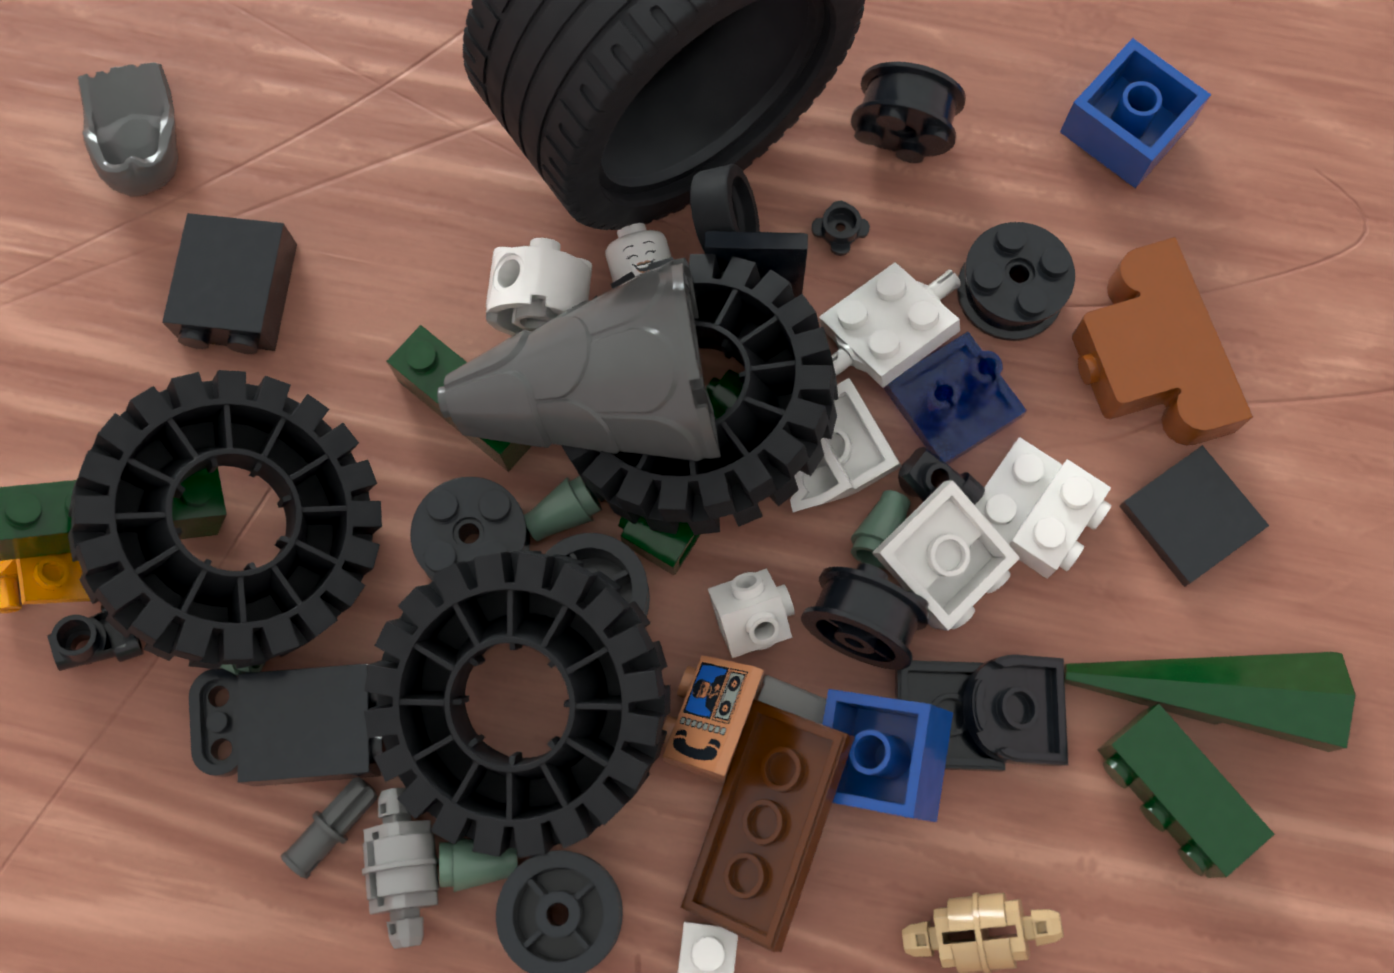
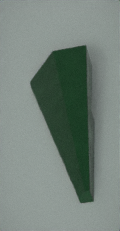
[1064,652,1356,752]

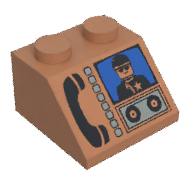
[662,655,764,784]

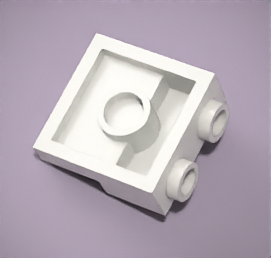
[975,437,1112,579]
[872,480,1020,631]

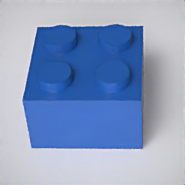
[1060,38,1211,189]
[823,689,953,823]

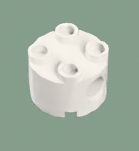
[486,238,592,336]

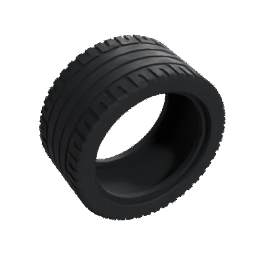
[463,0,865,230]

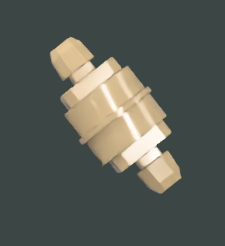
[902,892,1064,973]

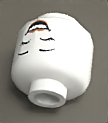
[605,223,671,282]

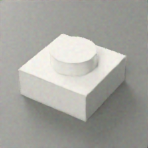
[678,921,738,973]

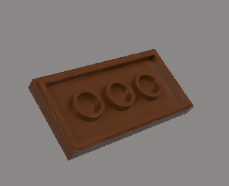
[681,699,855,952]

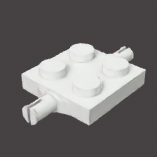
[819,262,961,387]

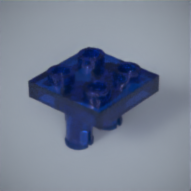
[884,332,1027,465]

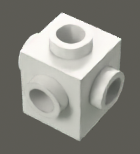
[708,568,795,658]

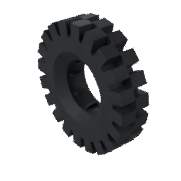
[561,254,839,535]
[68,370,382,670]
[364,551,671,858]

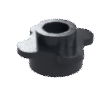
[811,201,870,256]

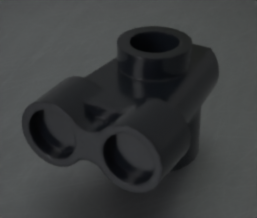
[898,447,985,505]
[47,605,144,671]

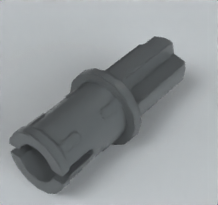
[281,777,378,879]

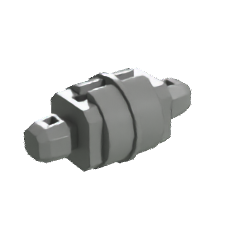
[362,788,439,949]

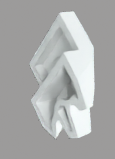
[790,378,902,512]

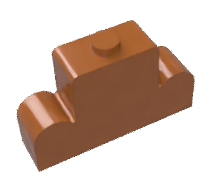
[1072,237,1253,446]

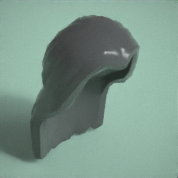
[78,62,178,197]

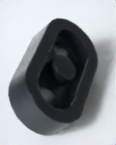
[189,669,238,777]

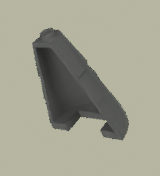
[437,258,721,461]

